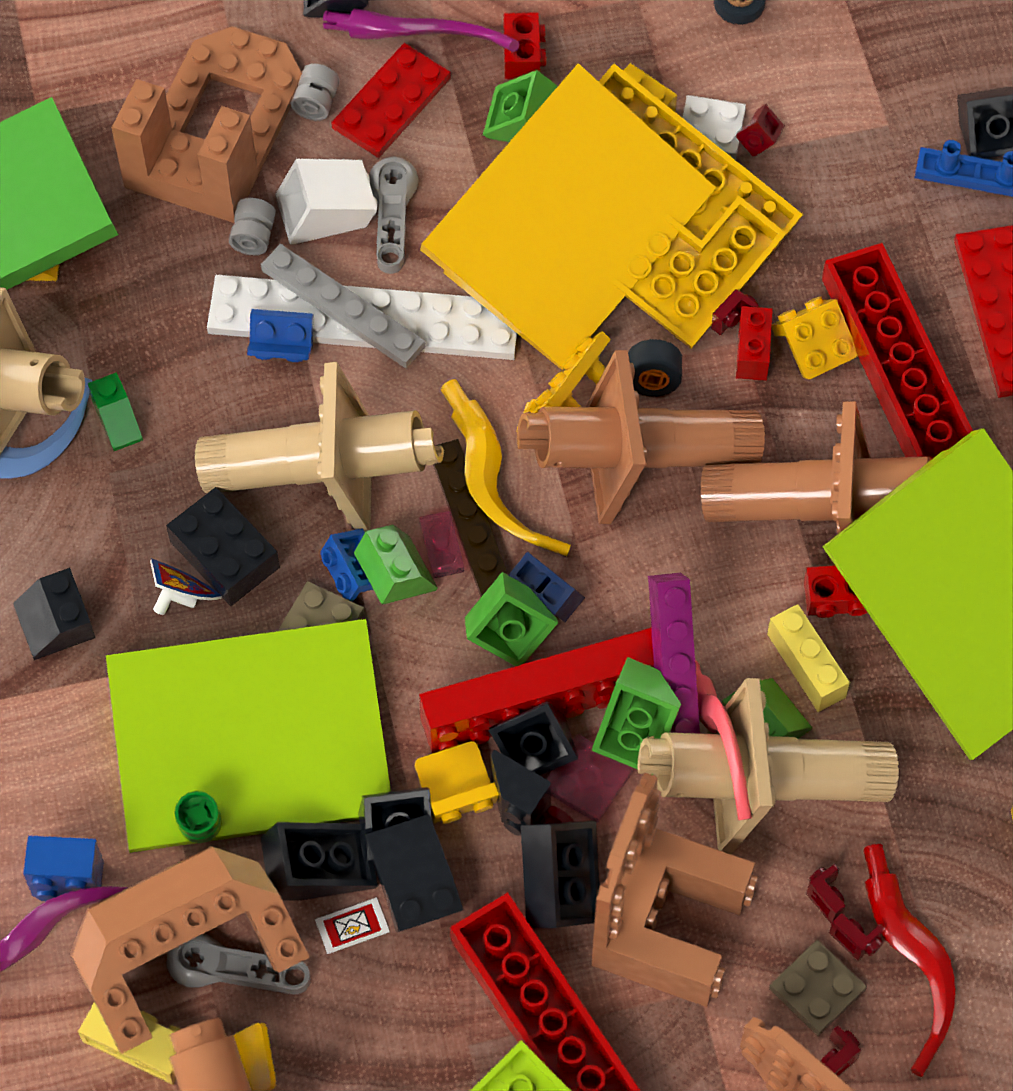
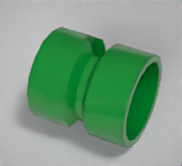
[175,791,222,843]

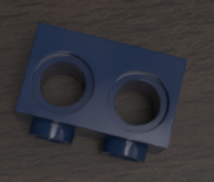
[509,552,585,622]

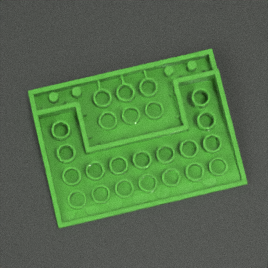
[0,97,118,290]

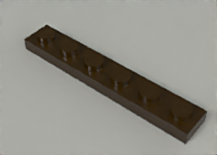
[433,439,508,597]

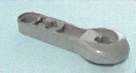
[369,157,419,274]
[166,933,310,994]

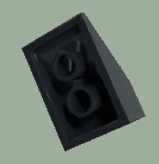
[365,814,464,932]
[261,822,378,901]

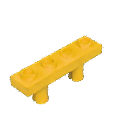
[532,331,611,413]

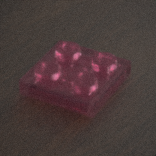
[546,734,634,824]

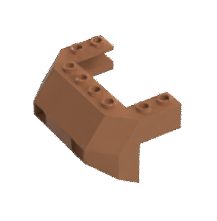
[70,846,309,1054]

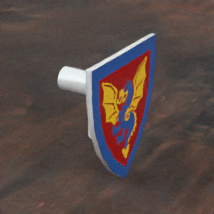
[150,558,222,615]

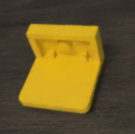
[772,296,857,379]
[414,741,499,824]
[232,1023,276,1091]

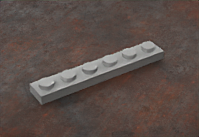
[261,244,425,368]

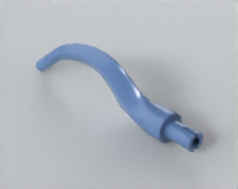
[0,378,92,479]

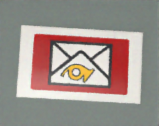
[315,897,390,954]

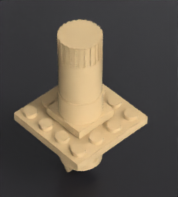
[0,288,85,454]
[195,362,444,532]
[638,678,899,854]

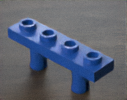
[914,140,1013,197]

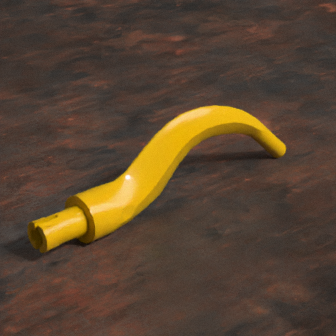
[441,379,571,557]

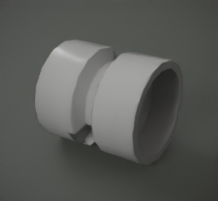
[291,64,340,121]
[229,198,276,255]

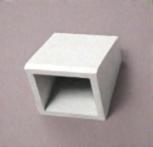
[275,159,377,244]

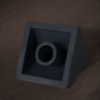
[489,701,578,776]
[358,787,431,860]

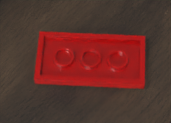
[331,43,451,158]

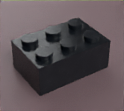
[166,487,280,606]

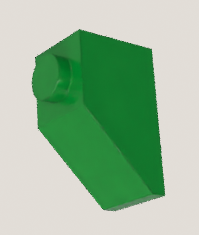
[87,372,143,452]

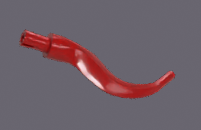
[863,844,956,1077]

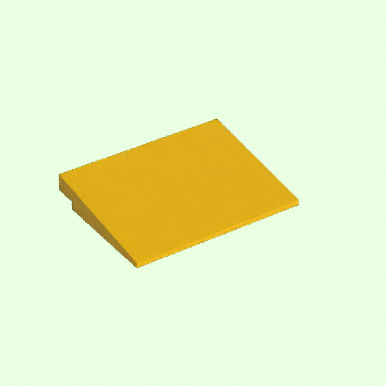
[420,63,717,371]
[599,64,803,349]

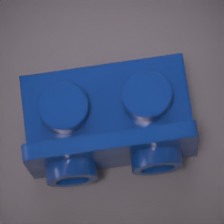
[247,309,313,362]
[320,528,373,602]

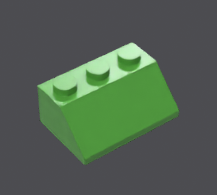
[591,657,681,775]

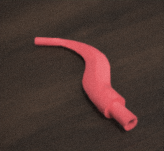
[695,660,752,821]

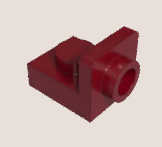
[736,104,785,157]
[711,289,760,336]
[806,864,846,924]
[829,913,885,961]
[820,1025,861,1077]

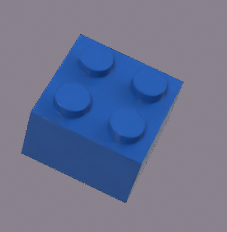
[23,835,104,902]

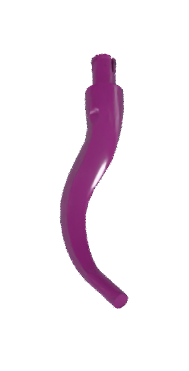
[323,9,519,52]
[0,886,129,972]

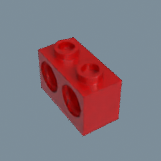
[503,12,546,79]
[736,306,773,381]
[804,566,867,618]

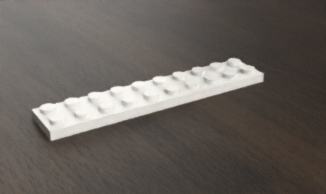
[207,275,517,360]

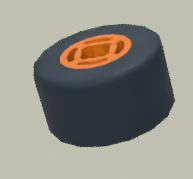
[628,339,682,397]

